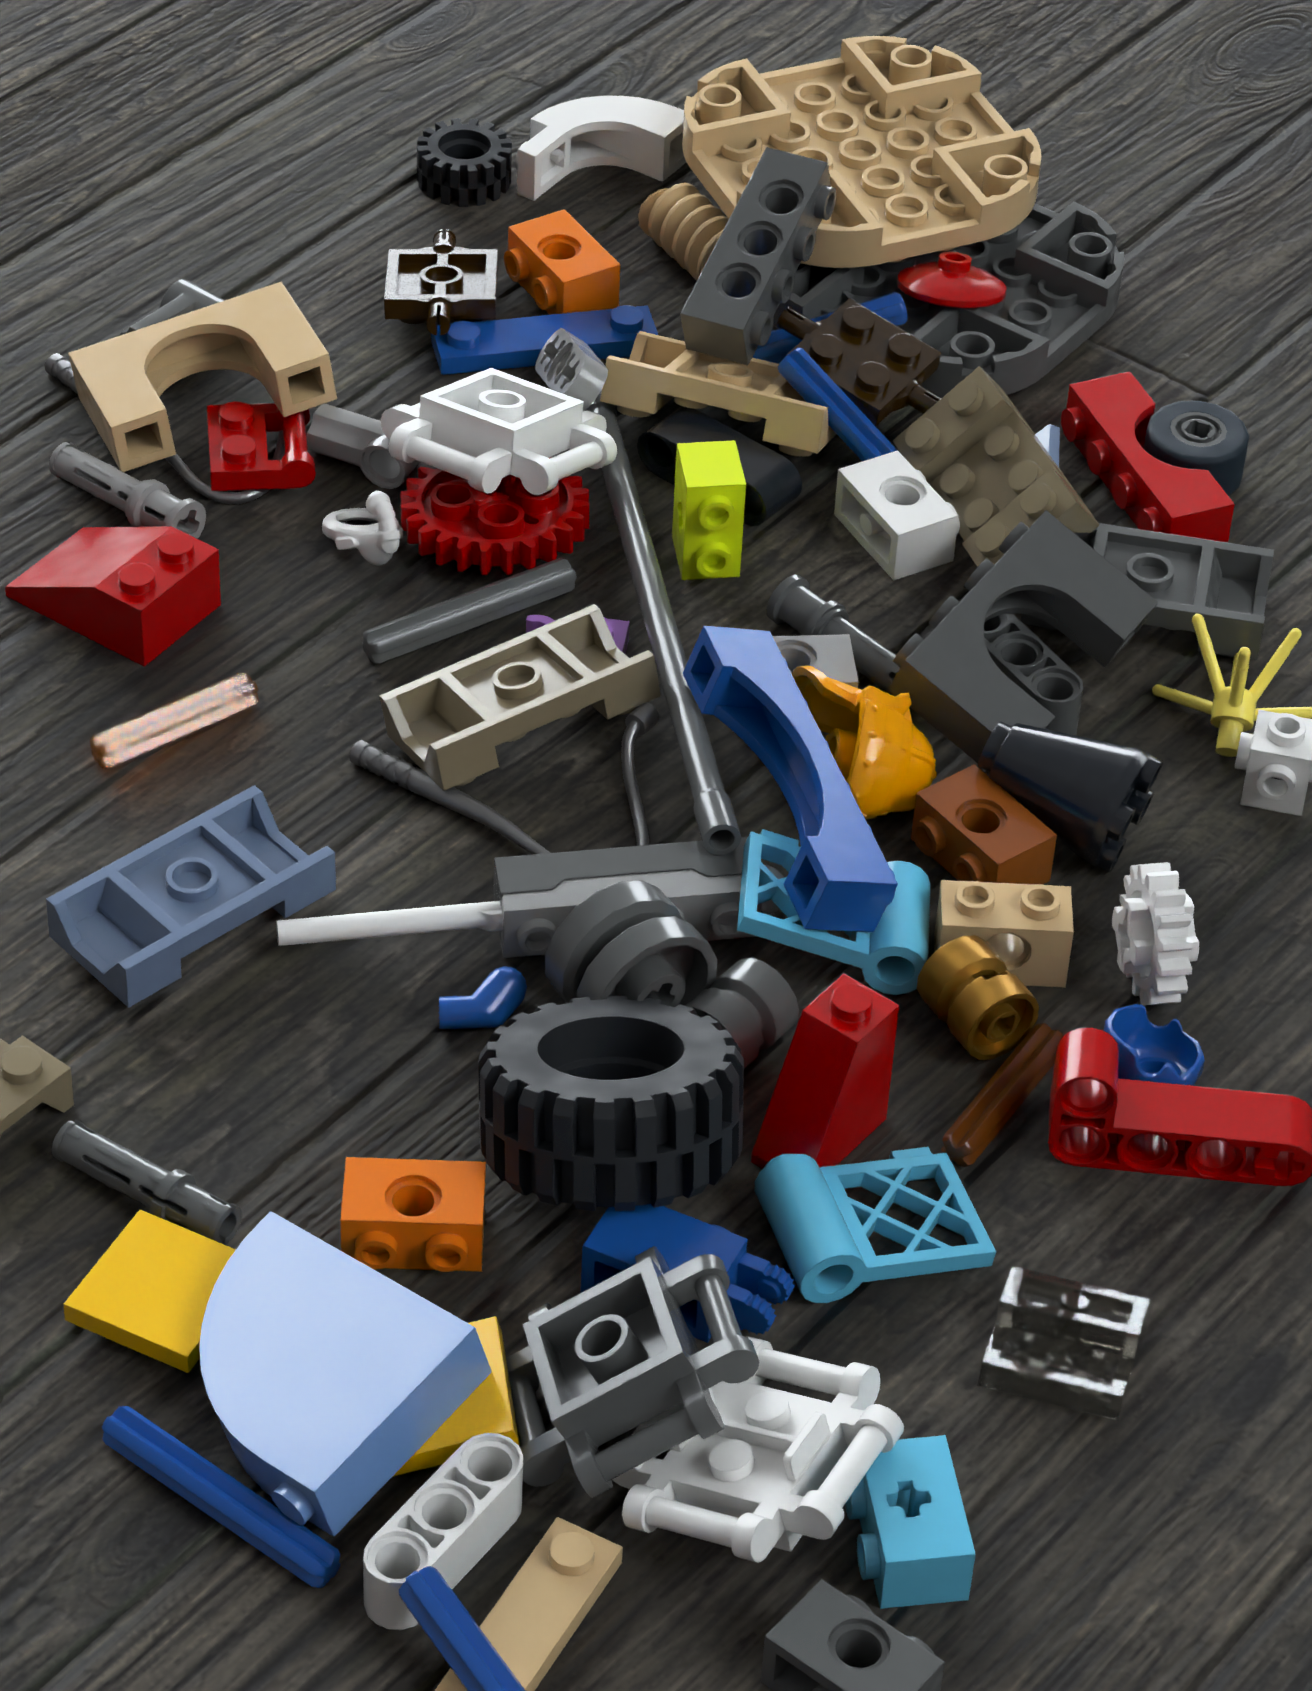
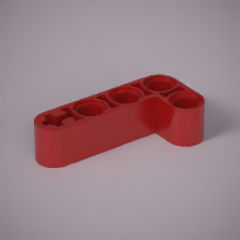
[1048,1028,1312,1186]

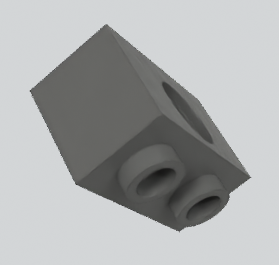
[760,1579,945,1691]

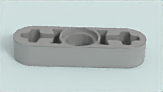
[535,328,608,411]

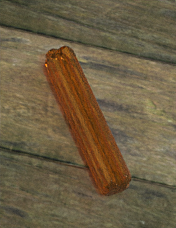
[90,672,259,769]

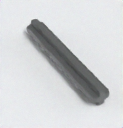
[362,558,577,664]

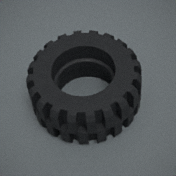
[478,996,744,1211]

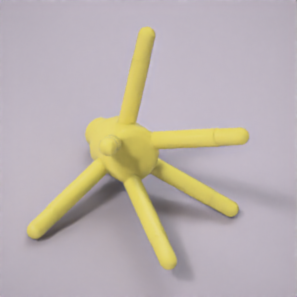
[1152,614,1312,757]

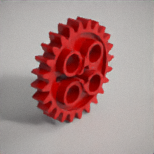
[400,457,590,575]

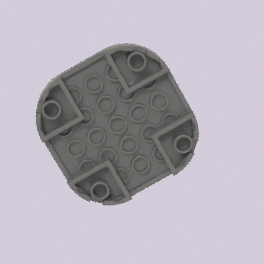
[773,201,1125,398]

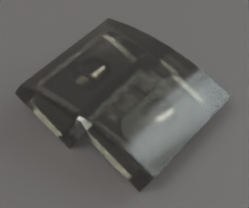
[977,1266,1150,1421]

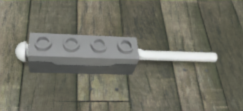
[276,837,784,958]

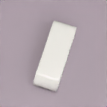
[363,1433,523,1630]

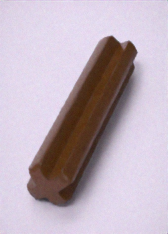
[941,1023,1064,1167]

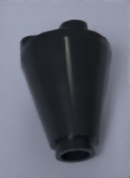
[978,721,1163,872]

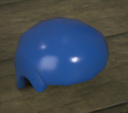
[1103,1004,1205,1086]

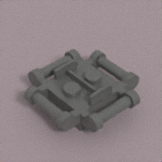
[506,1246,760,1498]

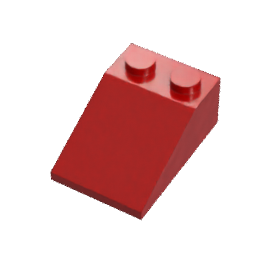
[5,526,221,667]

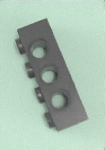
[680,147,837,365]

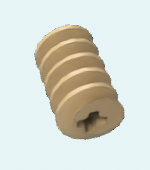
[638,182,729,280]

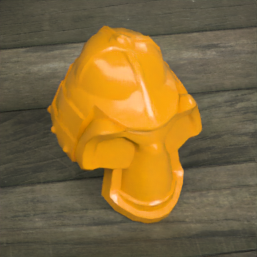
[792,665,937,820]

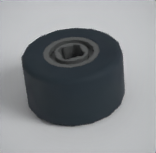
[1144,401,1249,496]

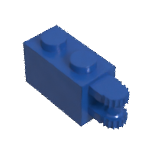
[581,1204,795,1343]

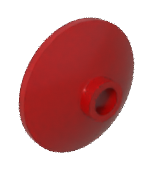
[897,252,1007,308]

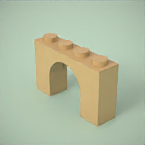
[68,282,337,472]

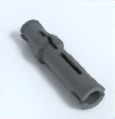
[52,1120,242,1245]

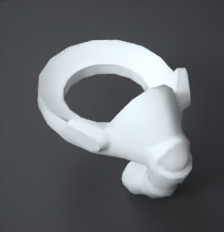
[322,491,403,566]

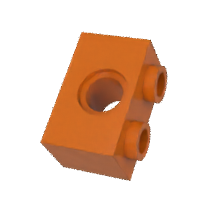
[504,209,620,315]
[340,1157,486,1272]

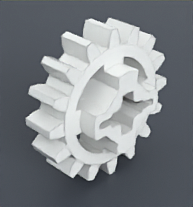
[1112,862,1199,1005]

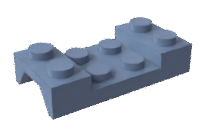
[46,785,336,1008]

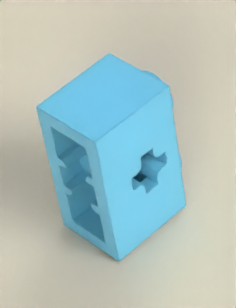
[845,1435,976,1609]

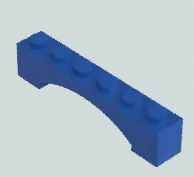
[682,626,898,932]

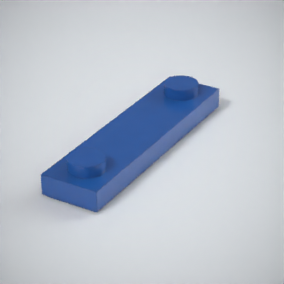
[431,305,658,375]

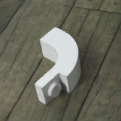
[515,96,686,201]

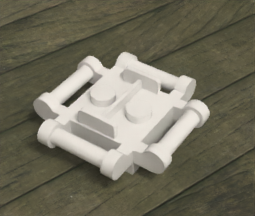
[381,368,617,495]
[612,1337,904,1563]

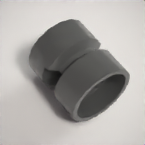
[685,958,799,1070]

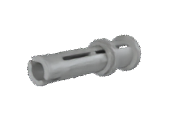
[49,442,206,539]

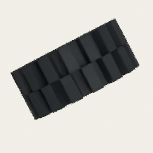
[417,118,512,207]

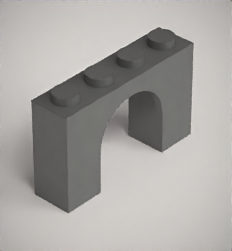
[888,510,1158,773]

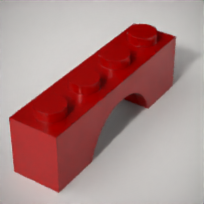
[1061,371,1235,543]

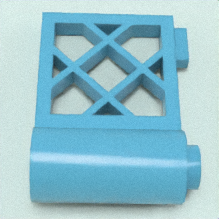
[737,829,931,995]
[755,1147,996,1303]

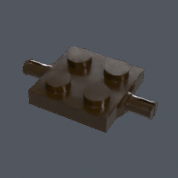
[384,229,498,335]
[777,298,942,426]

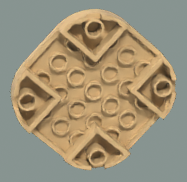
[682,36,1041,268]

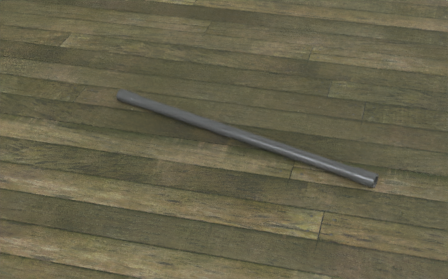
[584,390,741,855]

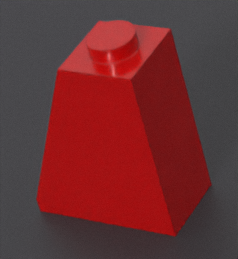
[751,974,899,1169]

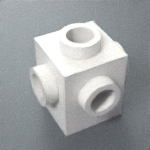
[1235,710,1312,816]

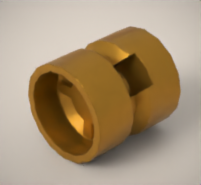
[917,935,1039,1060]

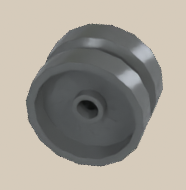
[545,880,717,1007]

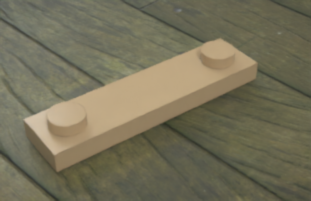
[435,1517,623,1691]

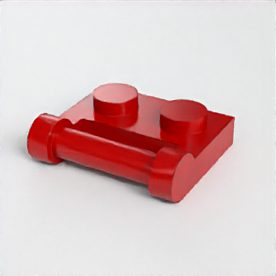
[207,401,316,491]

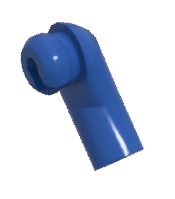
[439,966,527,1029]

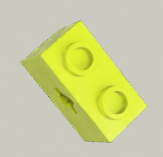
[672,440,746,580]

